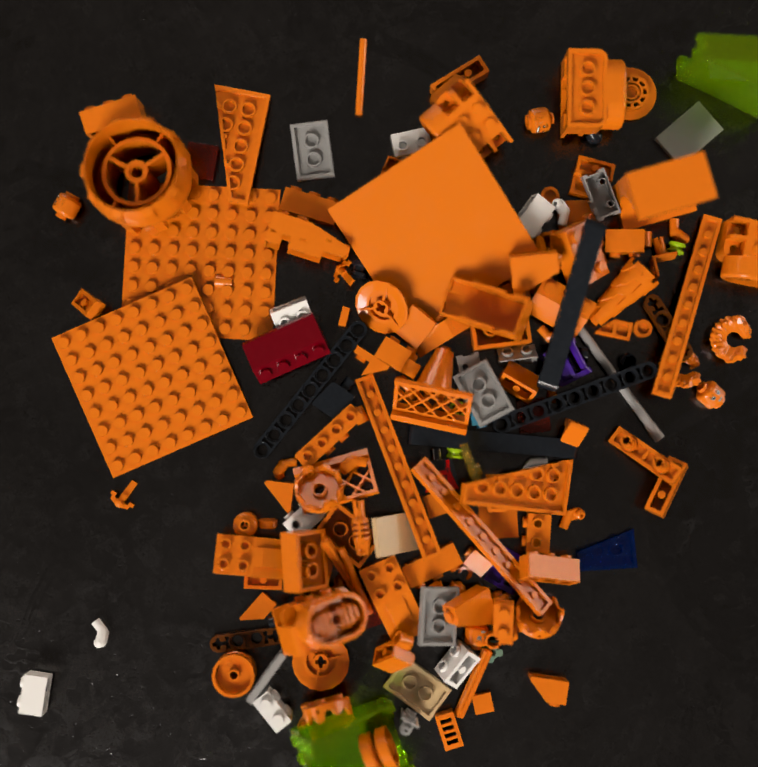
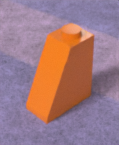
[509,249,562,295]
[442,584,494,627]

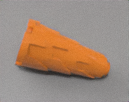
[589,257,659,326]

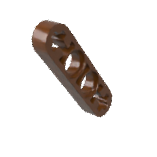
[643,294,693,361]
[210,627,280,653]

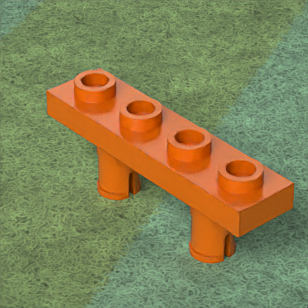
[608,426,684,486]

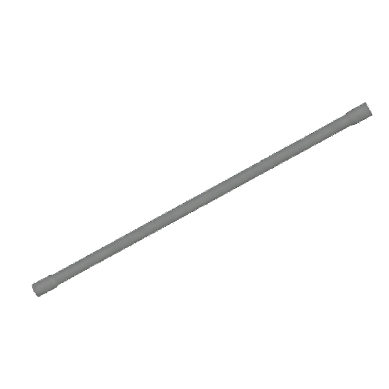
[578,326,665,442]

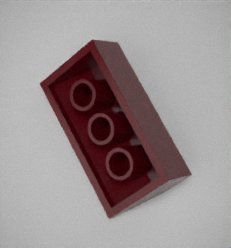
[242,312,331,384]

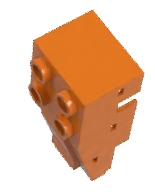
[264,209,351,263]
[439,277,533,342]
[213,534,283,579]
[359,555,419,640]

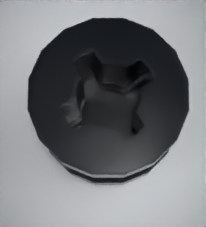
[349,260,368,279]

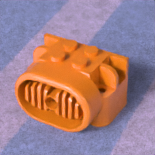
[560,48,627,138]
[419,74,514,159]
[715,216,758,288]
[271,585,368,656]

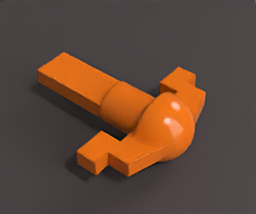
[333,259,355,286]
[110,480,138,510]

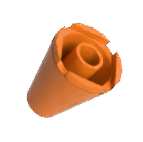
[416,346,454,401]

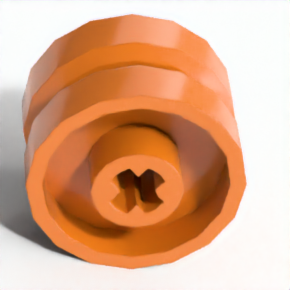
[212,650,258,698]
[358,725,400,767]

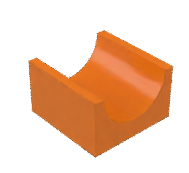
[612,151,718,229]

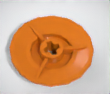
[355,280,408,334]
[292,644,350,691]

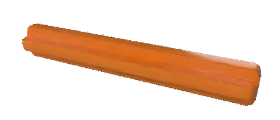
[320,537,357,594]
[454,647,493,719]

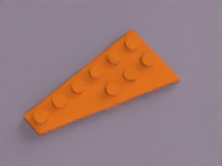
[214,84,271,206]
[459,458,574,516]

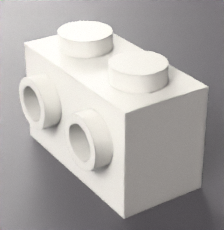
[390,127,431,160]
[517,193,556,238]
[270,296,311,328]
[283,504,327,531]
[434,639,480,689]
[17,670,53,717]
[253,685,293,734]

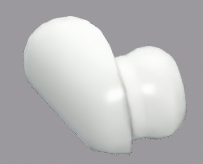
[552,198,570,226]
[522,456,548,469]
[92,618,109,648]

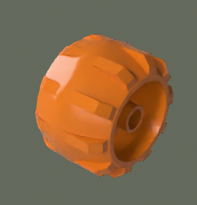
[80,116,199,234]

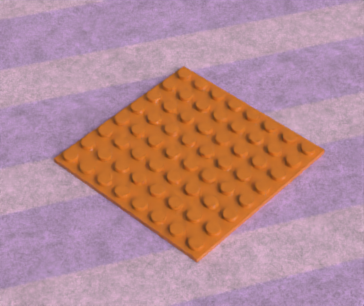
[327,123,539,323]
[122,182,281,340]
[51,277,253,478]

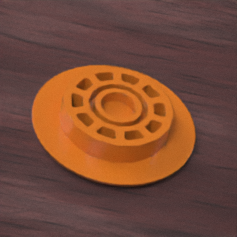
[624,68,657,120]

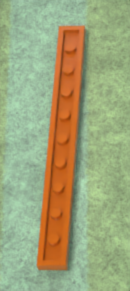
[651,214,723,399]
[355,373,442,561]
[410,456,553,617]

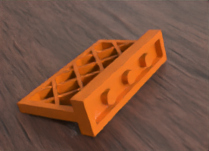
[390,378,473,436]
[293,448,379,514]

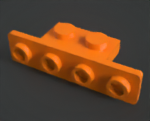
[295,404,363,466]

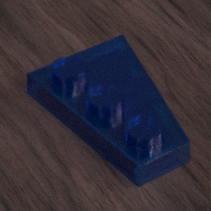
[577,529,638,571]

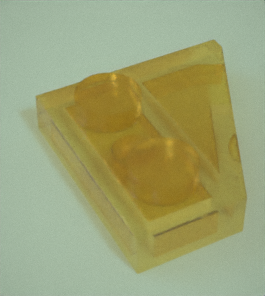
[460,443,483,481]

